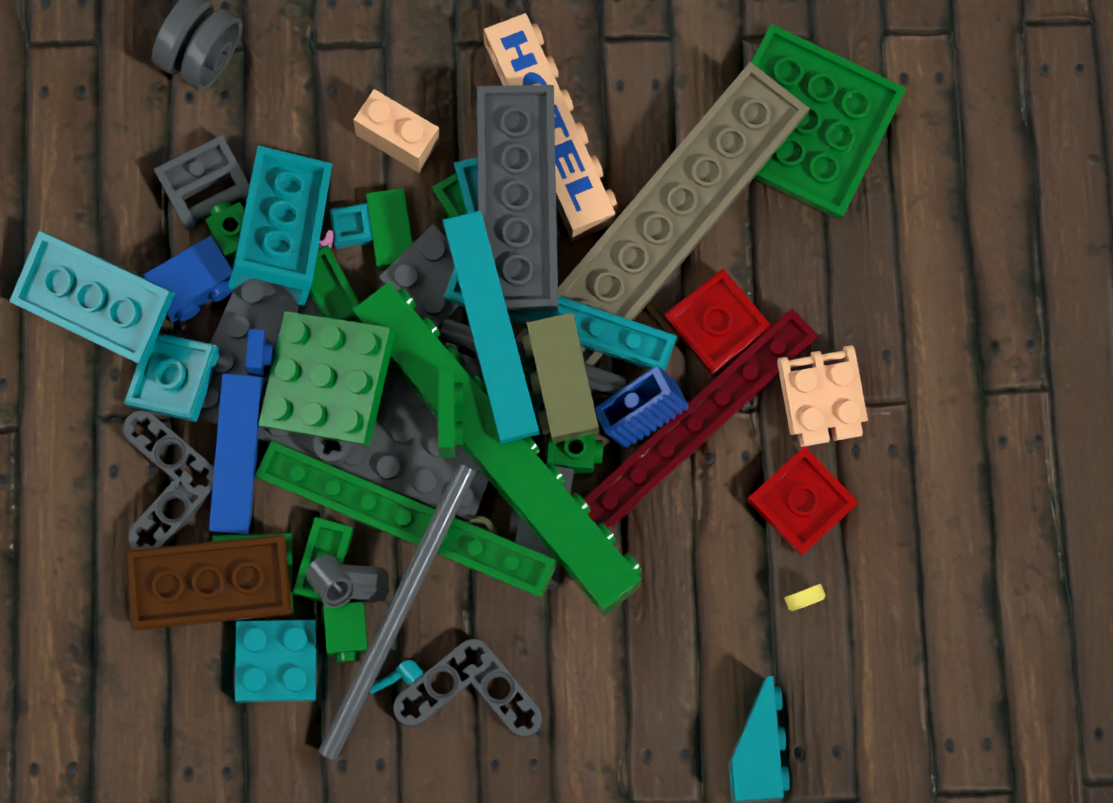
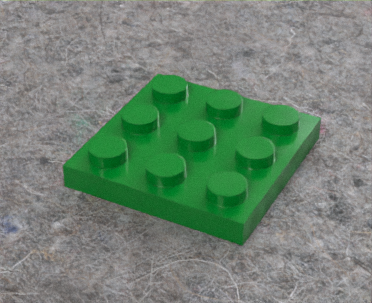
[258,311,396,447]

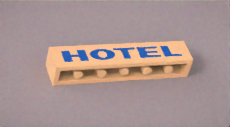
[484,13,618,241]

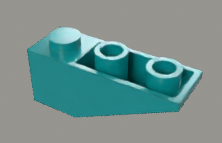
[728,676,790,803]

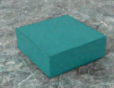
[329,204,373,249]

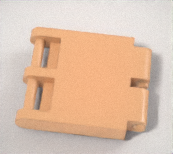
[777,345,868,447]

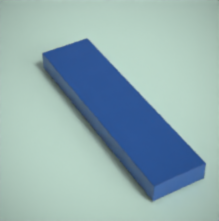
[209,374,264,534]

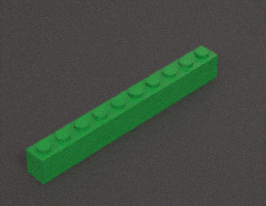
[353,281,642,617]

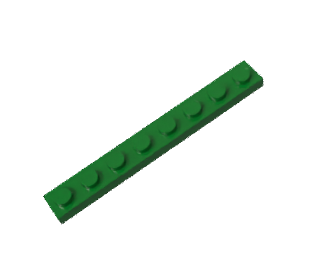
[255,441,558,599]

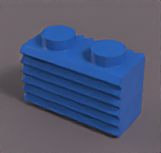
[594,365,689,449]

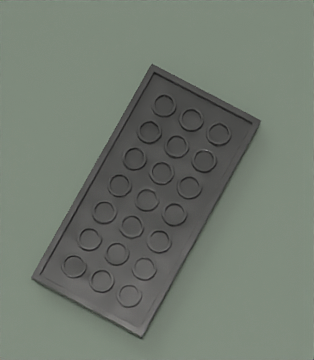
[198,279,490,521]

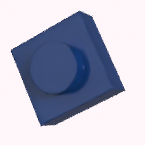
[246,329,274,378]

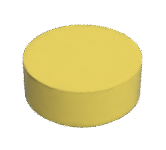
[784,583,826,611]

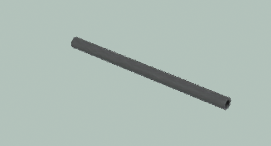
[318,463,477,760]

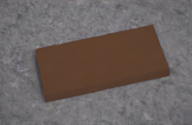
[125,534,293,631]

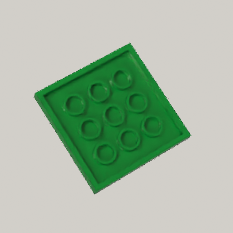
[751,24,907,221]

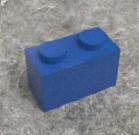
[144,236,234,323]

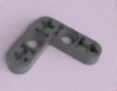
[123,411,214,550]
[393,639,542,738]

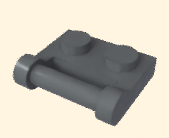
[154,135,249,231]

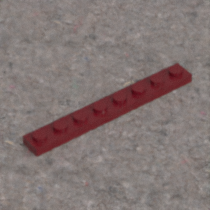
[583,308,819,530]

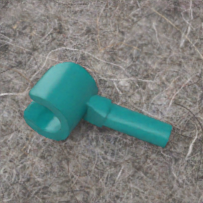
[370,660,425,694]

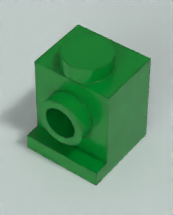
[205,201,244,266]
[546,433,603,475]

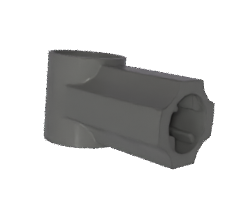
[306,555,390,608]

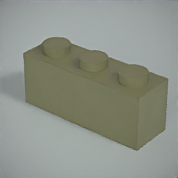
[521,312,599,443]

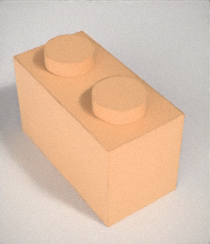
[353,89,440,173]

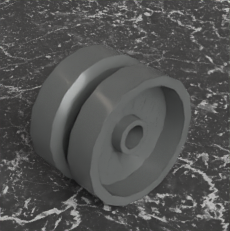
[151,0,243,91]

